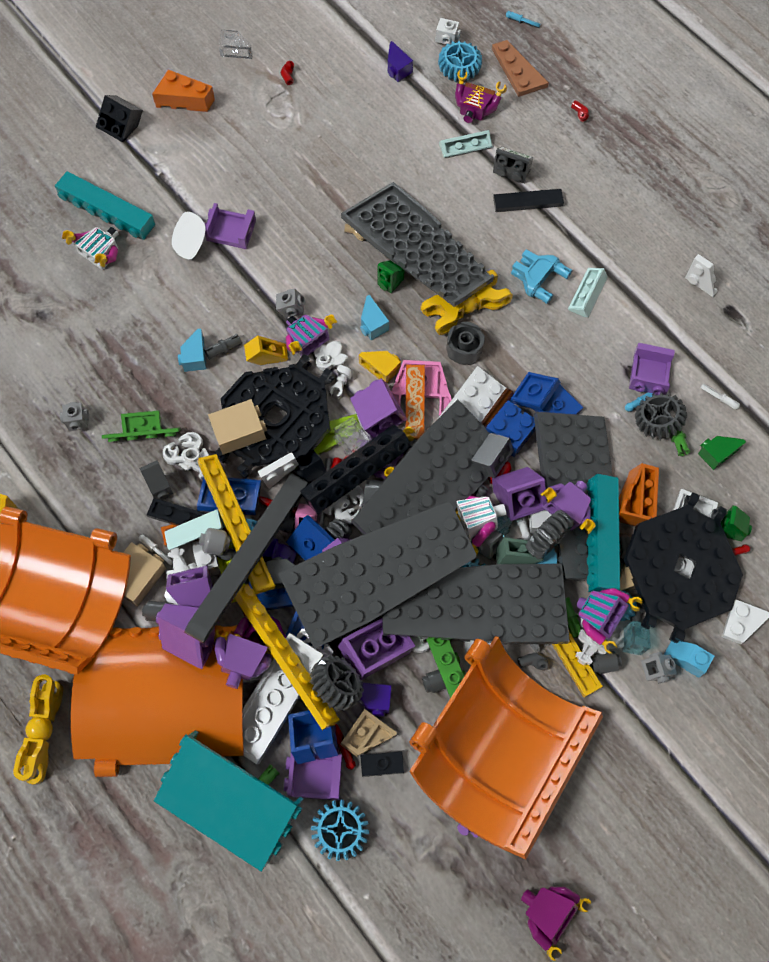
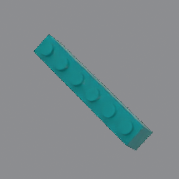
[55,171,155,240]
[587,474,620,592]

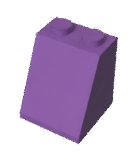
[350,378,408,438]
[492,467,547,521]
[166,565,219,624]
[156,603,215,669]

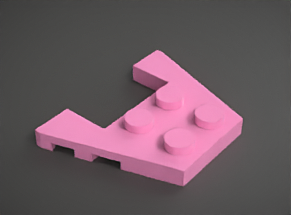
[391,360,452,416]

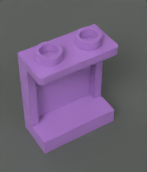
[204,203,256,249]
[629,343,675,395]
[284,753,342,800]

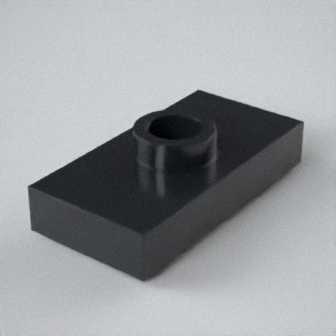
[360,751,404,777]

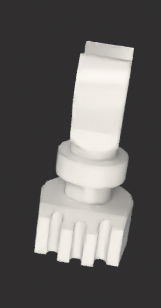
[330,364,354,399]

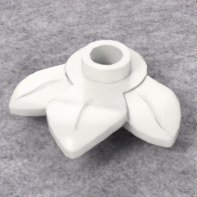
[314,341,348,371]

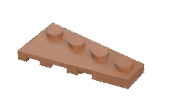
[492,40,549,97]

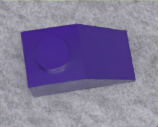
[387,41,413,82]
[360,683,391,717]

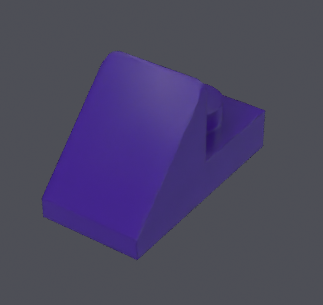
[262,538,297,564]

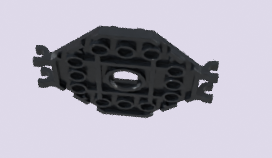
[214,354,334,479]
[623,492,743,643]

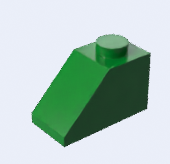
[698,436,746,470]
[721,505,752,542]

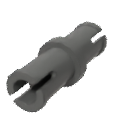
[204,334,242,360]

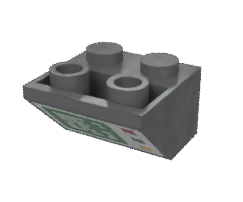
[493,147,533,183]

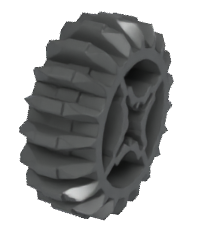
[635,392,687,441]
[526,510,574,559]
[310,655,364,711]

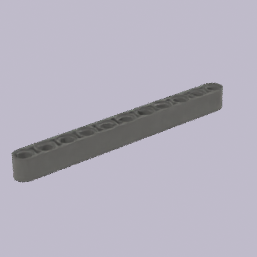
[184,473,309,643]

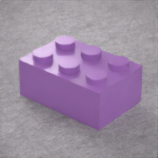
[338,618,415,680]

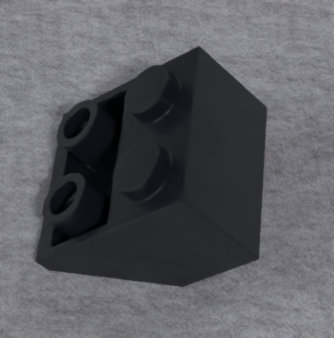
[96,95,143,142]

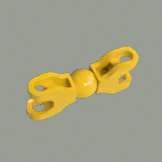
[420,270,513,335]
[13,674,63,785]

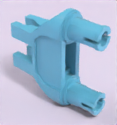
[511,249,573,304]

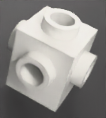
[435,18,461,45]

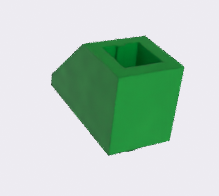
[377,260,405,294]

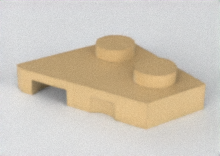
[340,709,397,757]

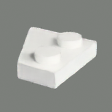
[685,254,717,297]
[258,452,299,489]

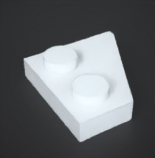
[722,599,769,644]

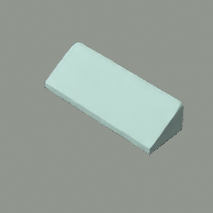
[439,130,492,158]
[568,268,608,318]
[164,509,225,550]

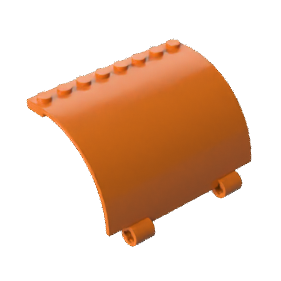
[0,506,131,674]
[71,625,244,777]
[409,636,603,860]

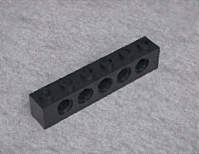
[300,424,412,514]

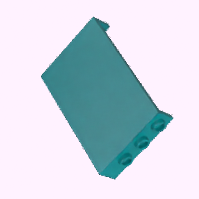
[154,730,303,872]

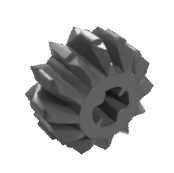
[324,519,352,540]

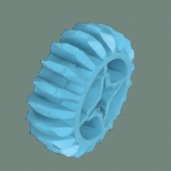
[438,40,482,81]
[311,800,369,861]

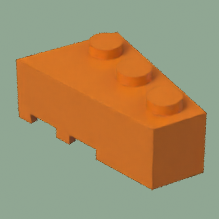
[152,70,215,112]
[619,463,659,526]

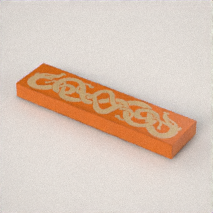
[405,365,425,439]

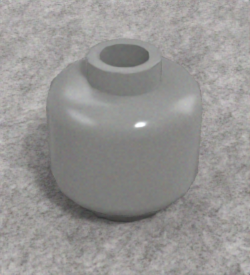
[199,528,230,556]

